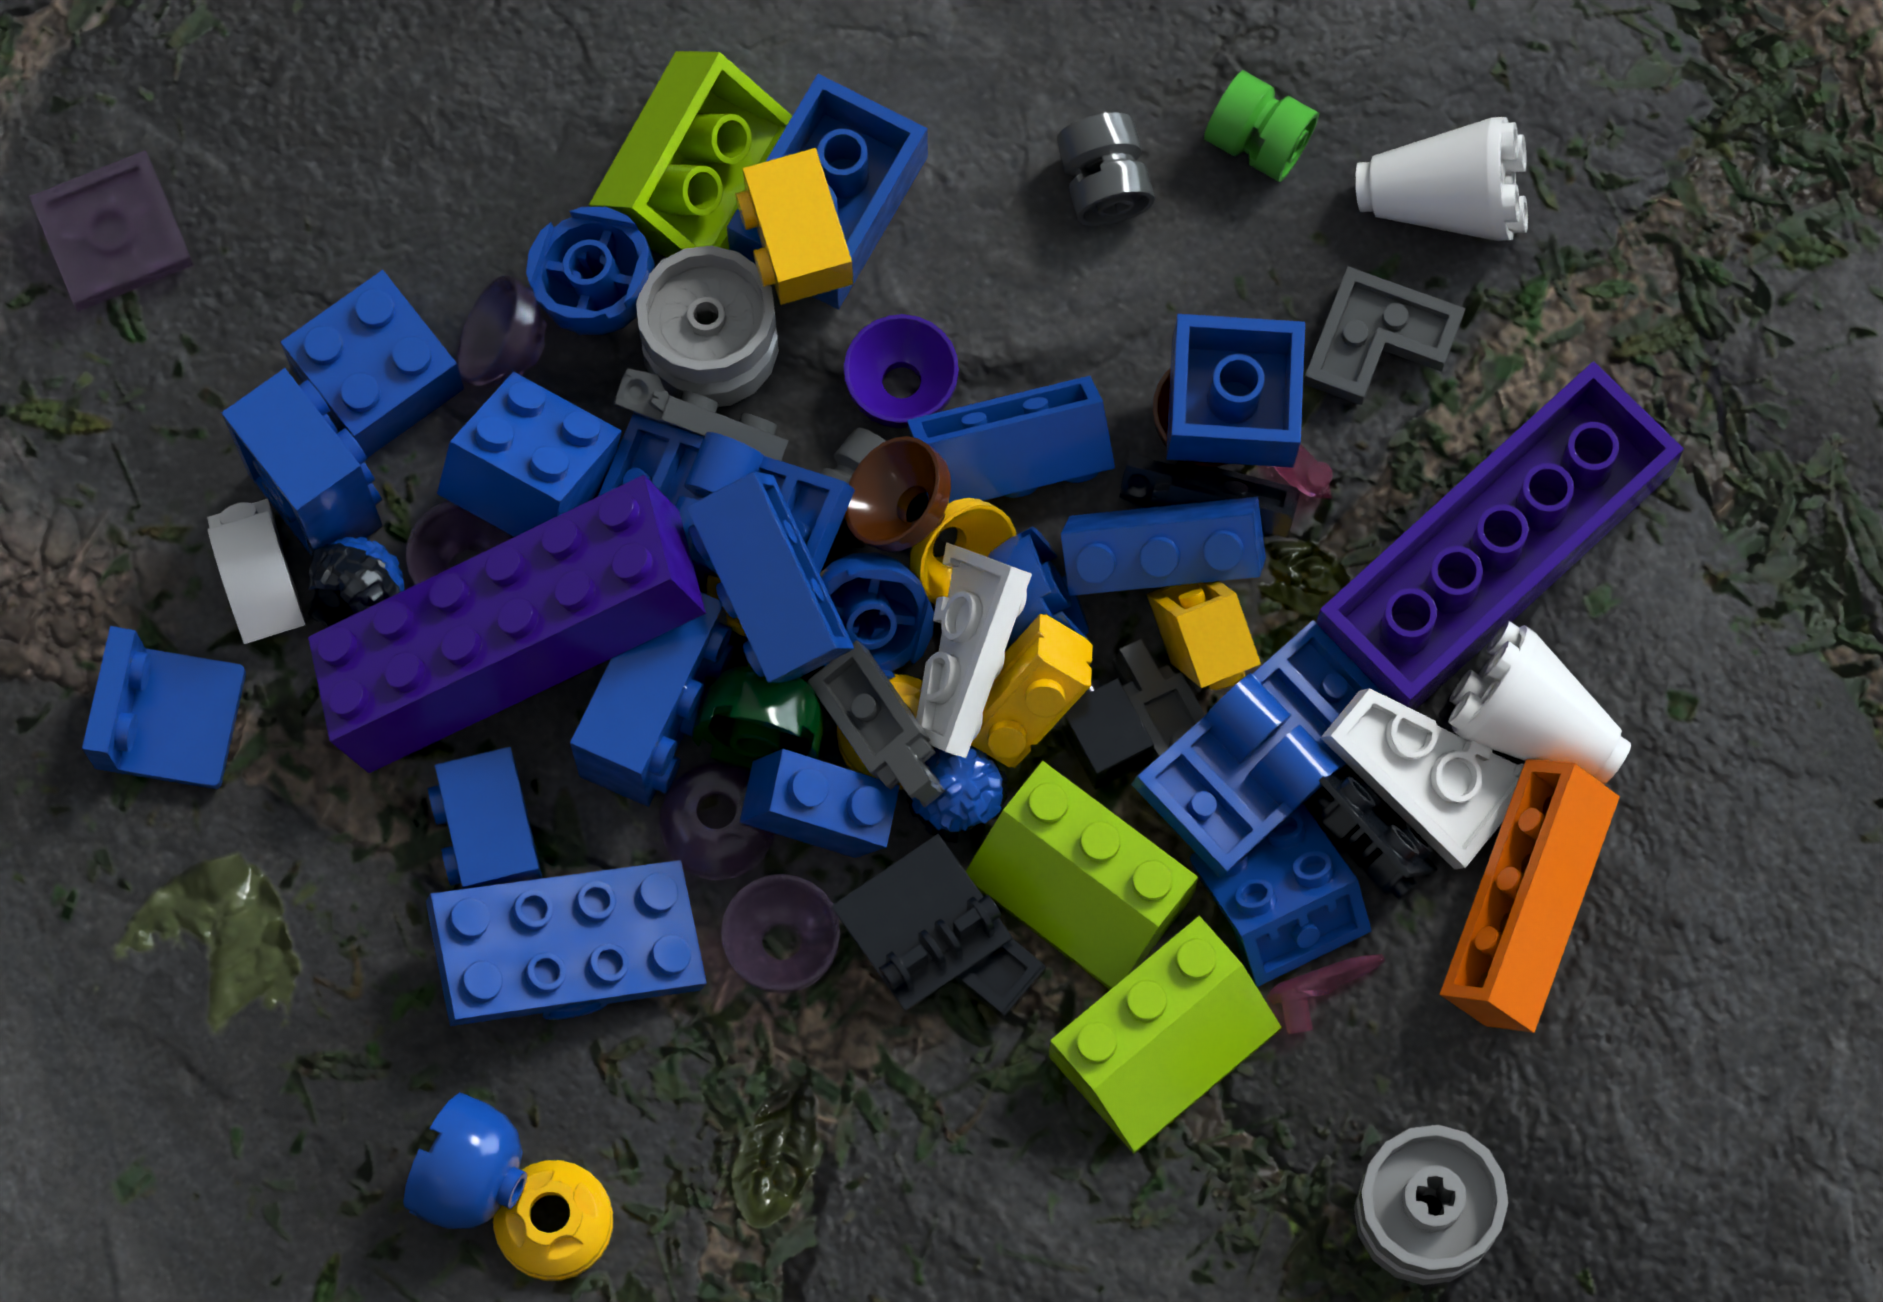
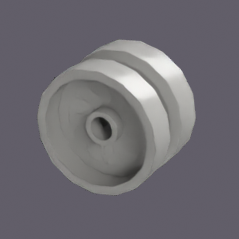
[636,246,779,407]
[1354,1125,1509,1285]

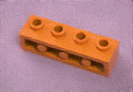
[1439,759,1620,1033]

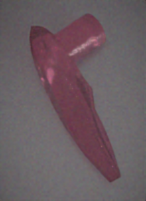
[1273,444,1333,499]
[1267,954,1385,1035]

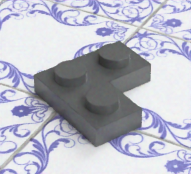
[1303,266,1466,406]

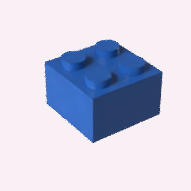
[280,270,464,458]
[1166,314,1305,468]
[437,371,622,537]

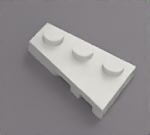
[916,542,1032,758]
[1320,688,1524,869]

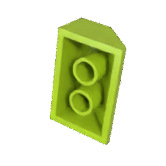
[589,51,792,257]
[965,761,1198,990]
[1049,915,1282,1154]

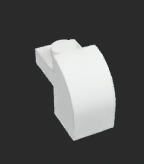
[207,498,305,644]

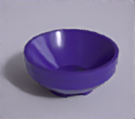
[844,314,959,428]

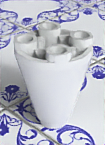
[1356,117,1528,241]
[1448,621,1631,784]

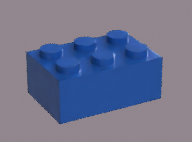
[727,74,928,310]
[221,368,383,556]
[570,592,735,807]

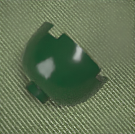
[693,663,824,773]

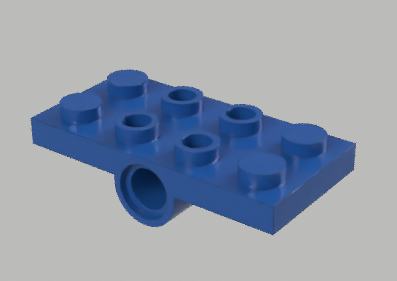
[598,414,855,578]
[1131,620,1385,879]
[426,860,707,1026]

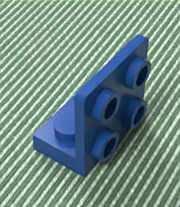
[82,626,246,789]
[1190,804,1372,987]

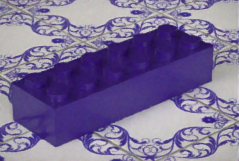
[1317,361,1684,710]
[308,475,706,773]

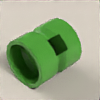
[1204,70,1320,182]

